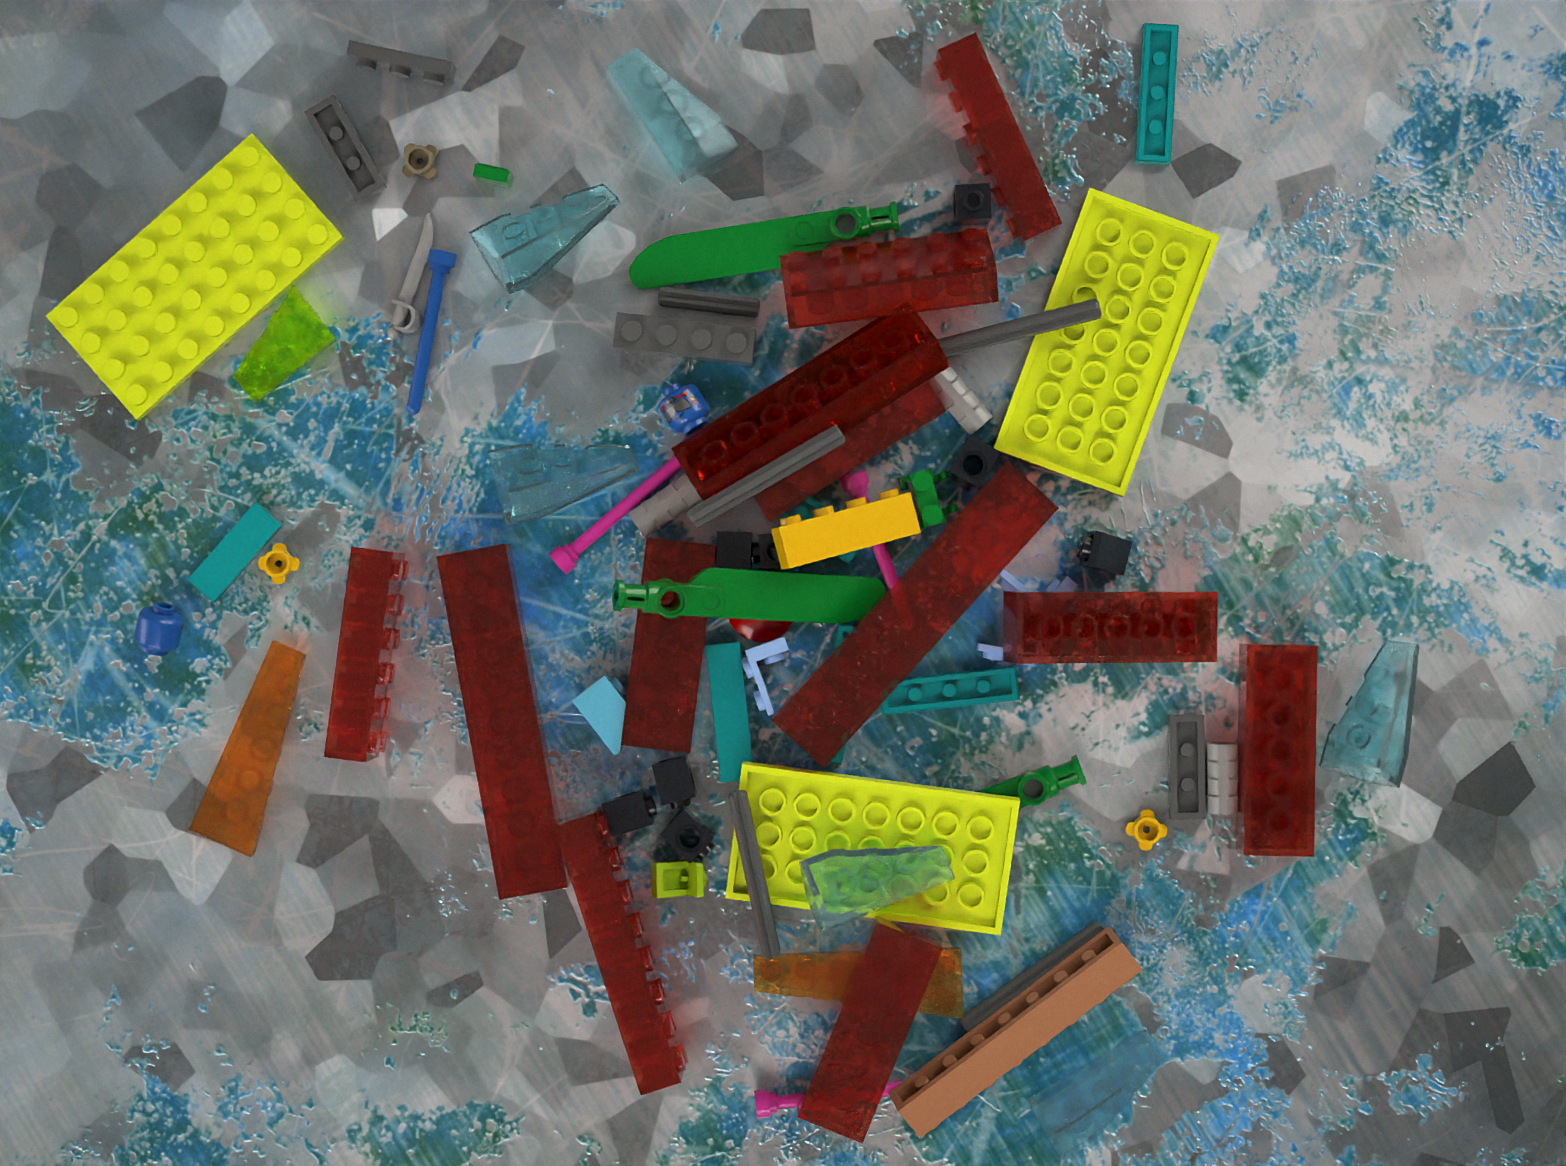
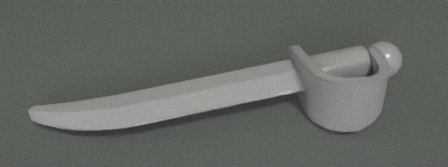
[387,213,434,339]

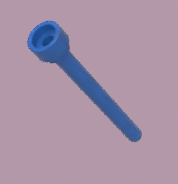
[406,249,457,415]

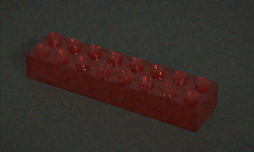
[671,300,950,501]
[553,807,688,1095]

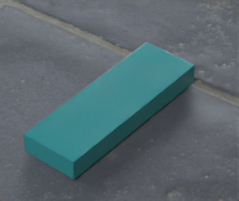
[187,502,284,603]

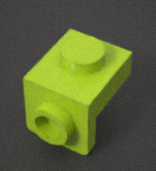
[651,860,707,898]

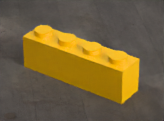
[771,488,921,570]

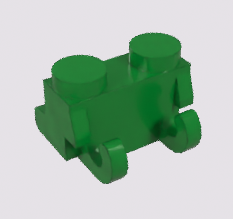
[897,468,959,529]

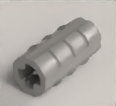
[925,364,993,435]
[628,474,702,538]
[1206,742,1239,814]

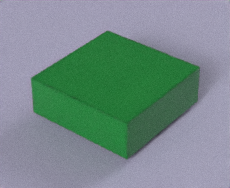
[473,163,513,189]

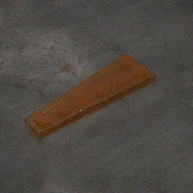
[189,640,307,857]
[753,947,964,1018]

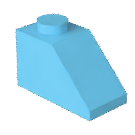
[572,674,629,756]

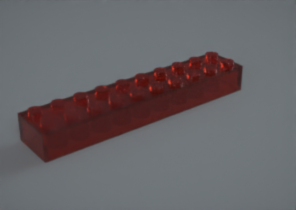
[770,461,1059,768]
[436,544,572,900]

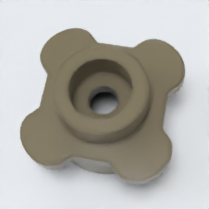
[402,143,438,179]

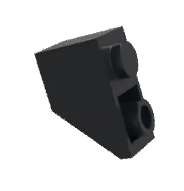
[1076,531,1132,576]

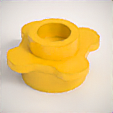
[258,543,300,584]
[1125,809,1167,851]

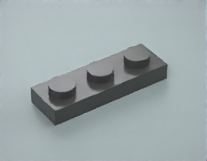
[346,40,457,85]
[304,95,388,204]
[1167,714,1206,820]

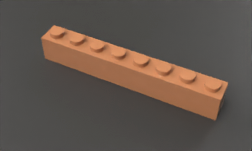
[888,926,1143,1138]

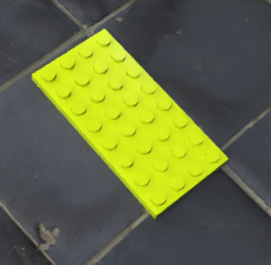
[46,133,345,420]
[993,188,1220,497]
[725,761,1020,935]

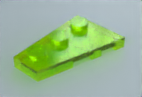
[233,284,338,404]

